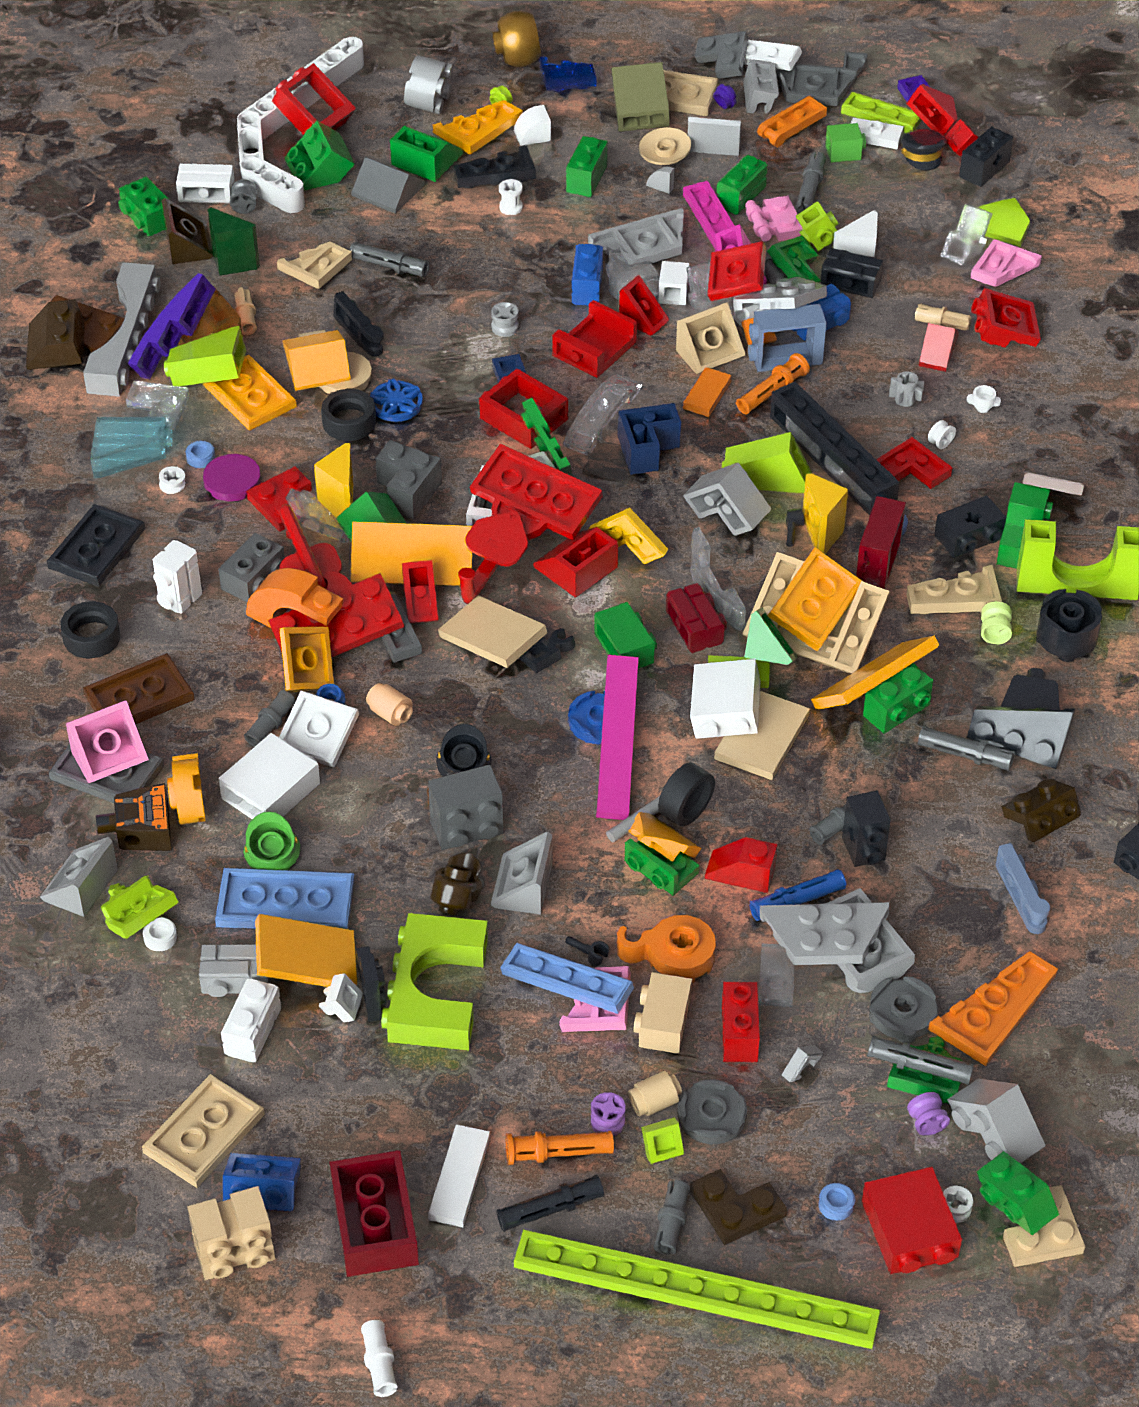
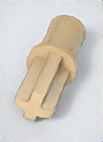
[234,287,257,335]
[915,303,971,331]

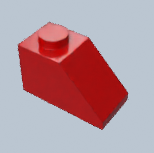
[704,837,778,893]

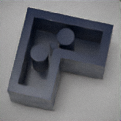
[617,403,681,475]

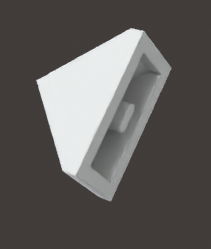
[833,210,878,258]

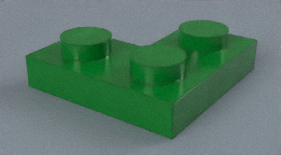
[767,235,821,283]

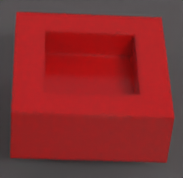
[944,119,979,157]

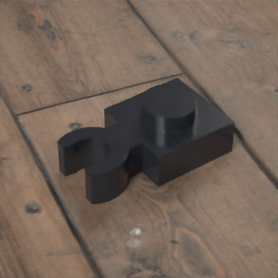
[519,628,575,673]

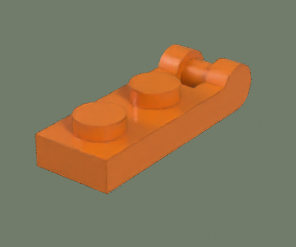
[757,96,827,148]

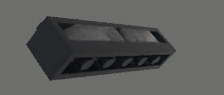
[770,381,900,515]

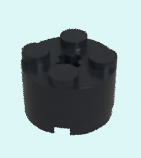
[1036,589,1102,662]

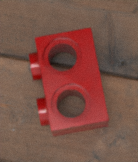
[722,982,760,1062]

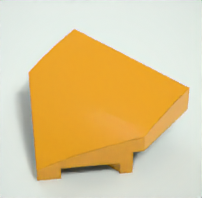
[628,812,702,862]

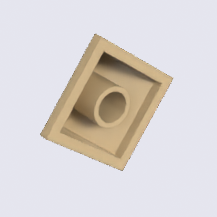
[676,302,746,374]

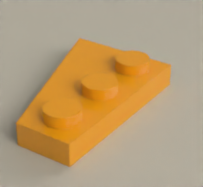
[432,100,523,155]

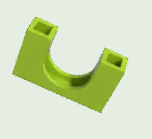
[1017,519,1139,600]
[381,913,488,1050]

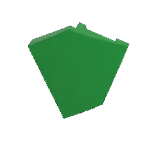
[887,1036,962,1104]

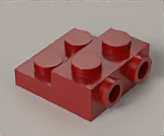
[971,288,1041,348]

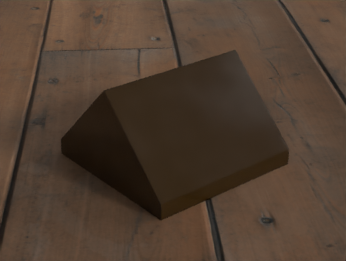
[162,198,213,265]

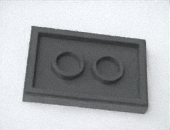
[48,744,164,803]

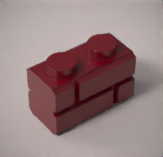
[666,583,727,653]

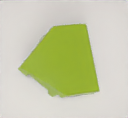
[970,198,1030,247]
[101,875,179,939]

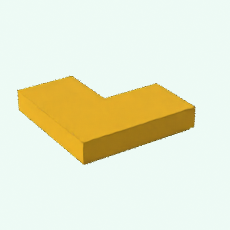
[589,508,668,565]

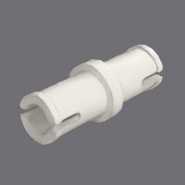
[361,1320,398,1397]

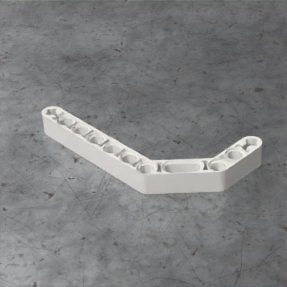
[237,37,364,213]

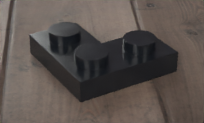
[356,946,387,1022]

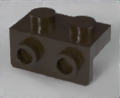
[1001,779,1081,842]

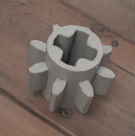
[889,371,924,407]

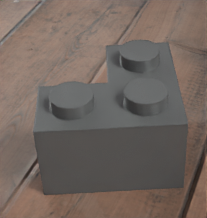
[375,440,442,520]

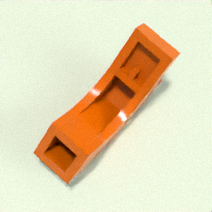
[246,568,343,628]

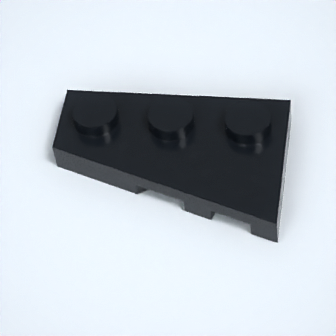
[454,144,536,189]

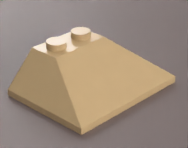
[743,552,890,674]

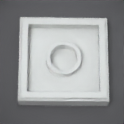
[279,691,359,768]

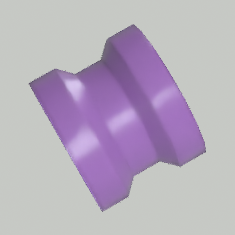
[591,1092,626,1136]
[907,1092,950,1136]

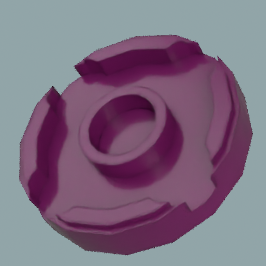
[203,454,261,502]

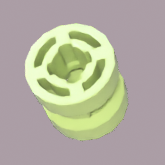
[981,601,1012,644]

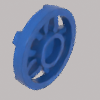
[370,379,423,422]

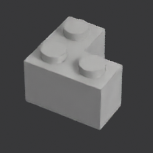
[683,462,771,536]
[947,1078,1046,1163]

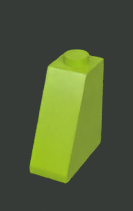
[164,326,246,387]
[722,432,812,494]

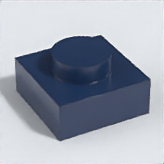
[492,354,526,383]

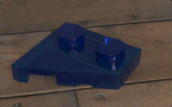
[539,57,597,92]

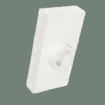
[851,117,904,149]

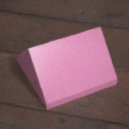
[66,700,149,783]

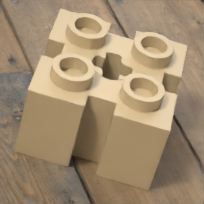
[187,1186,275,1280]

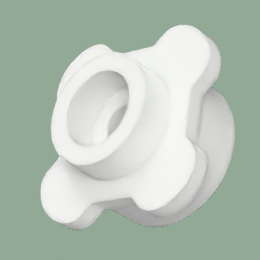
[967,385,1001,413]

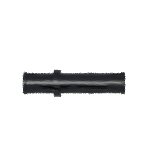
[496,1174,604,1232]

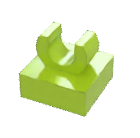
[641,1117,684,1164]

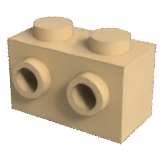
[634,972,692,1054]

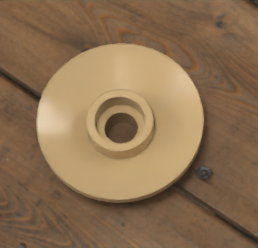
[639,127,691,165]

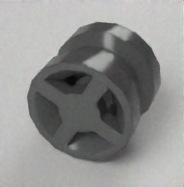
[230,180,257,214]

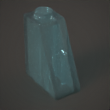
[90,417,173,478]

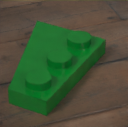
[520,398,573,476]

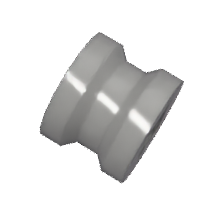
[491,302,519,337]

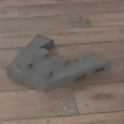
[776,51,868,106]

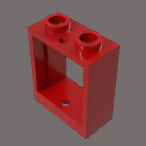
[272,63,356,135]
[479,369,568,449]

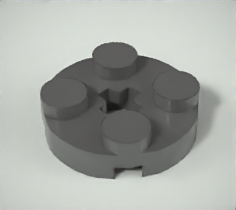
[869,976,938,1043]

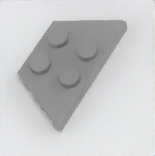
[588,208,684,268]
[733,277,827,310]
[760,902,889,965]

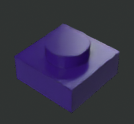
[898,75,930,102]

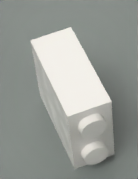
[690,659,761,739]
[218,733,320,819]

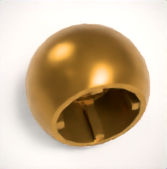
[492,11,541,67]

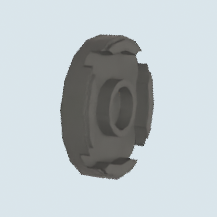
[677,1079,747,1145]

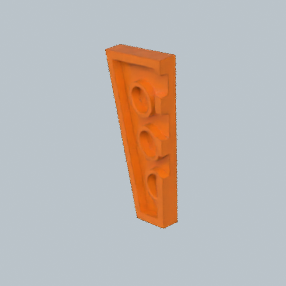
[928,951,1058,1066]

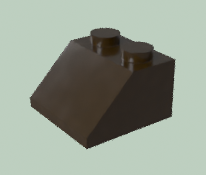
[26,299,85,370]

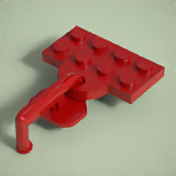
[458,444,603,604]
[268,504,405,658]

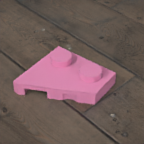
[971,239,1042,287]
[560,966,631,1032]

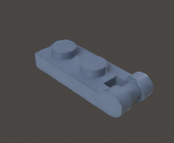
[995,843,1050,934]

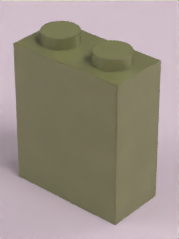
[611,62,670,132]

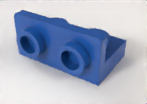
[223,1153,301,1211]

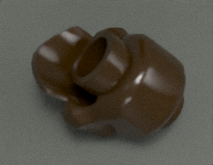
[430,853,484,915]

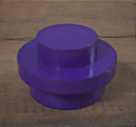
[713,84,737,109]

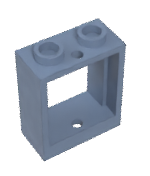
[748,304,826,372]

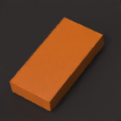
[683,367,732,417]

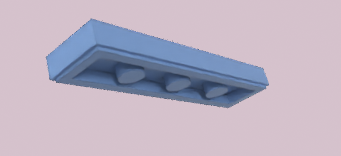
[500,943,634,1014]

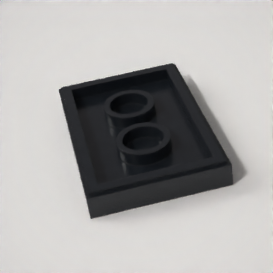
[47,504,145,587]

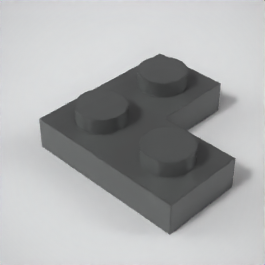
[695,31,749,79]

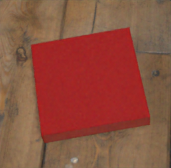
[707,241,766,301]

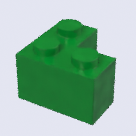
[996,482,1053,569]

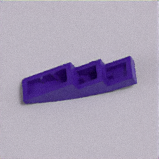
[128,273,215,380]

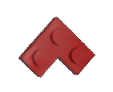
[876,437,953,489]
[246,466,312,532]

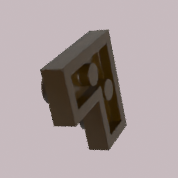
[690,1169,787,1246]

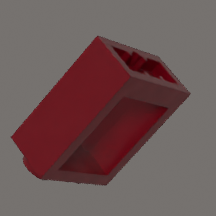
[856,496,906,589]

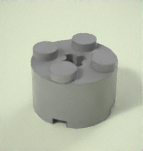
[404,55,453,114]

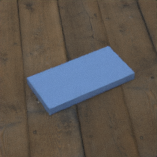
[215,868,355,929]

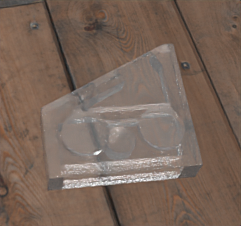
[286,488,349,544]

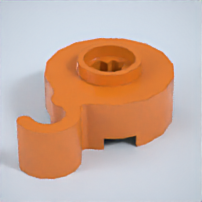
[617,915,716,983]

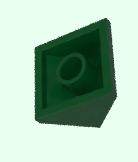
[207,207,260,276]

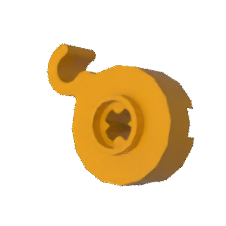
[167,753,206,825]

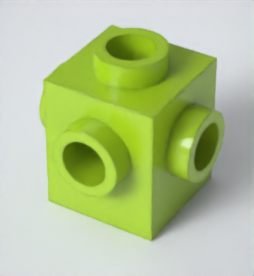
[795,201,839,251]

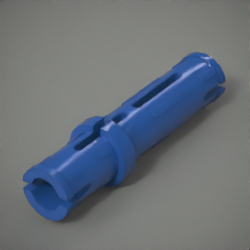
[749,869,846,921]

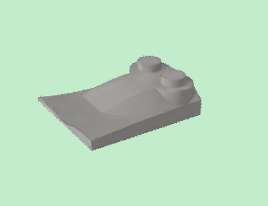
[825,888,915,993]

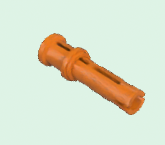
[736,353,810,414]
[505,1131,614,1165]

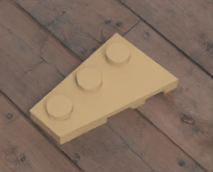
[906,565,1002,614]

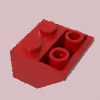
[533,527,618,598]

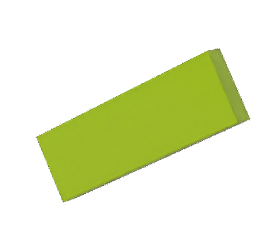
[841,92,922,133]

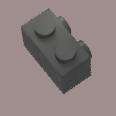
[218,533,285,602]

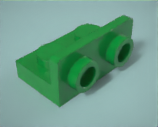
[624,838,699,896]

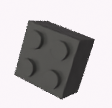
[428,765,503,850]

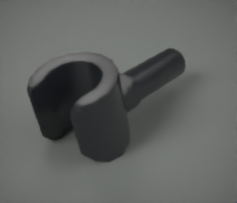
[786,509,804,547]
[565,936,610,967]

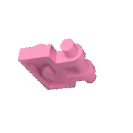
[745,196,803,242]

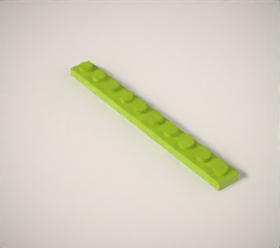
[514,1230,880,1349]

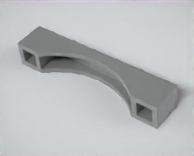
[83,262,161,397]

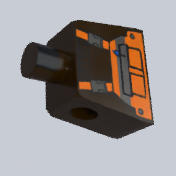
[96,783,172,851]

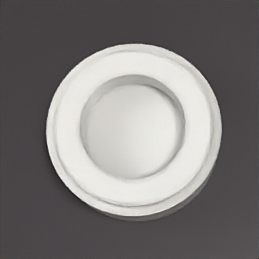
[143,918,177,951]

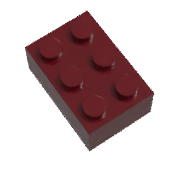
[329,1150,419,1277]

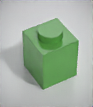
[825,123,866,163]

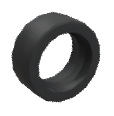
[321,388,376,441]
[60,601,121,659]
[658,762,716,827]

